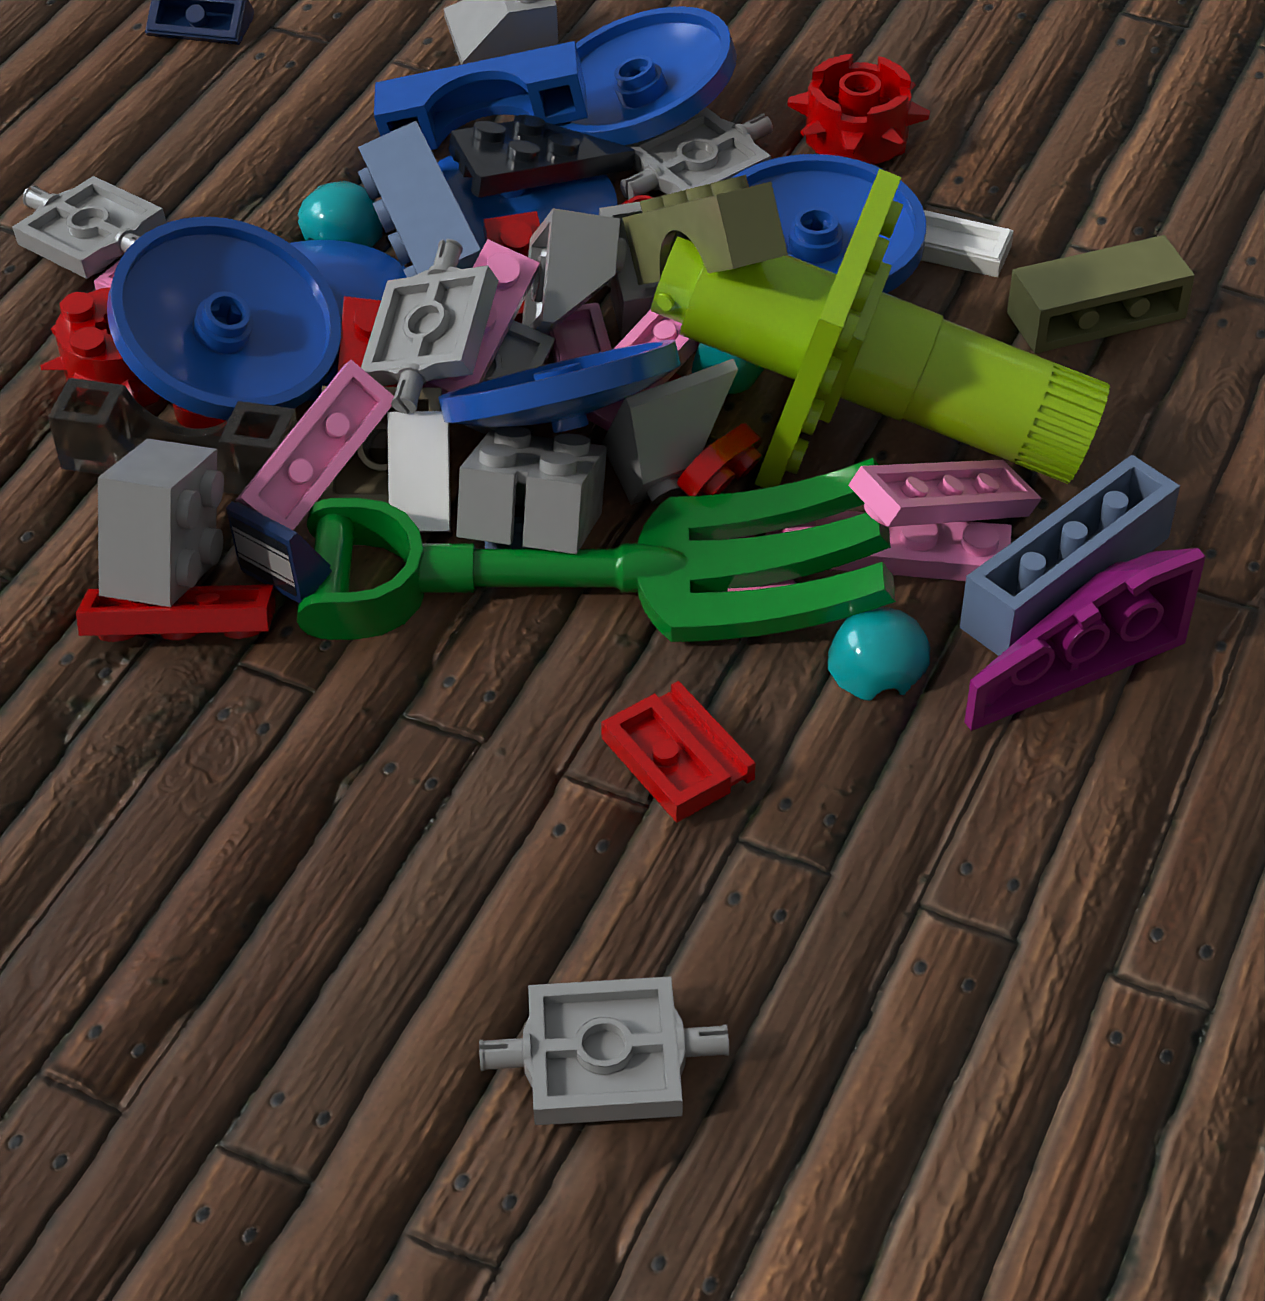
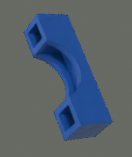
[374,41,588,150]

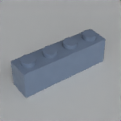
[357,121,481,277]
[960,455,1180,656]

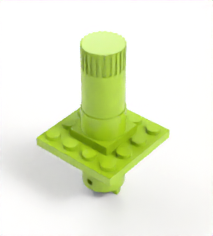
[651,169,1110,488]

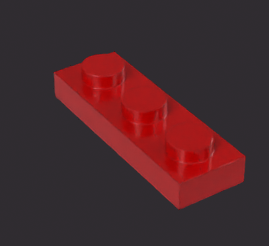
[76,584,276,642]

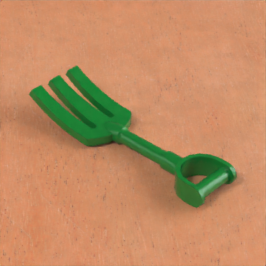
[297,458,896,642]

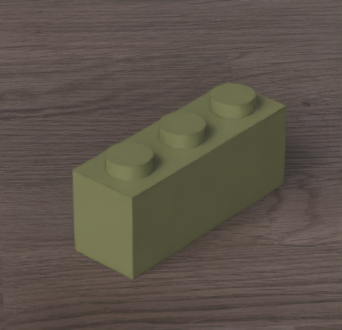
[1007,235,1195,354]

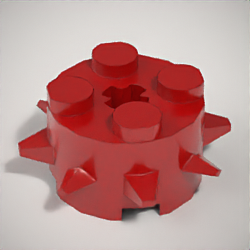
[787,54,930,165]
[40,287,161,413]

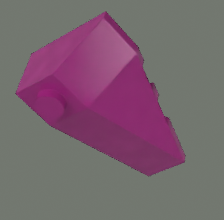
[964,548,1206,731]

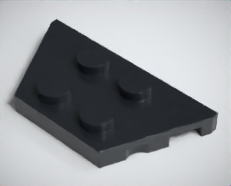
[449,115,635,198]

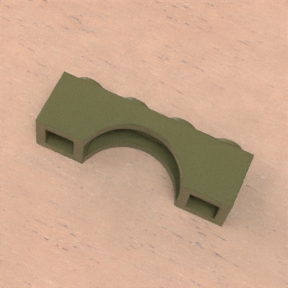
[622,175,788,285]

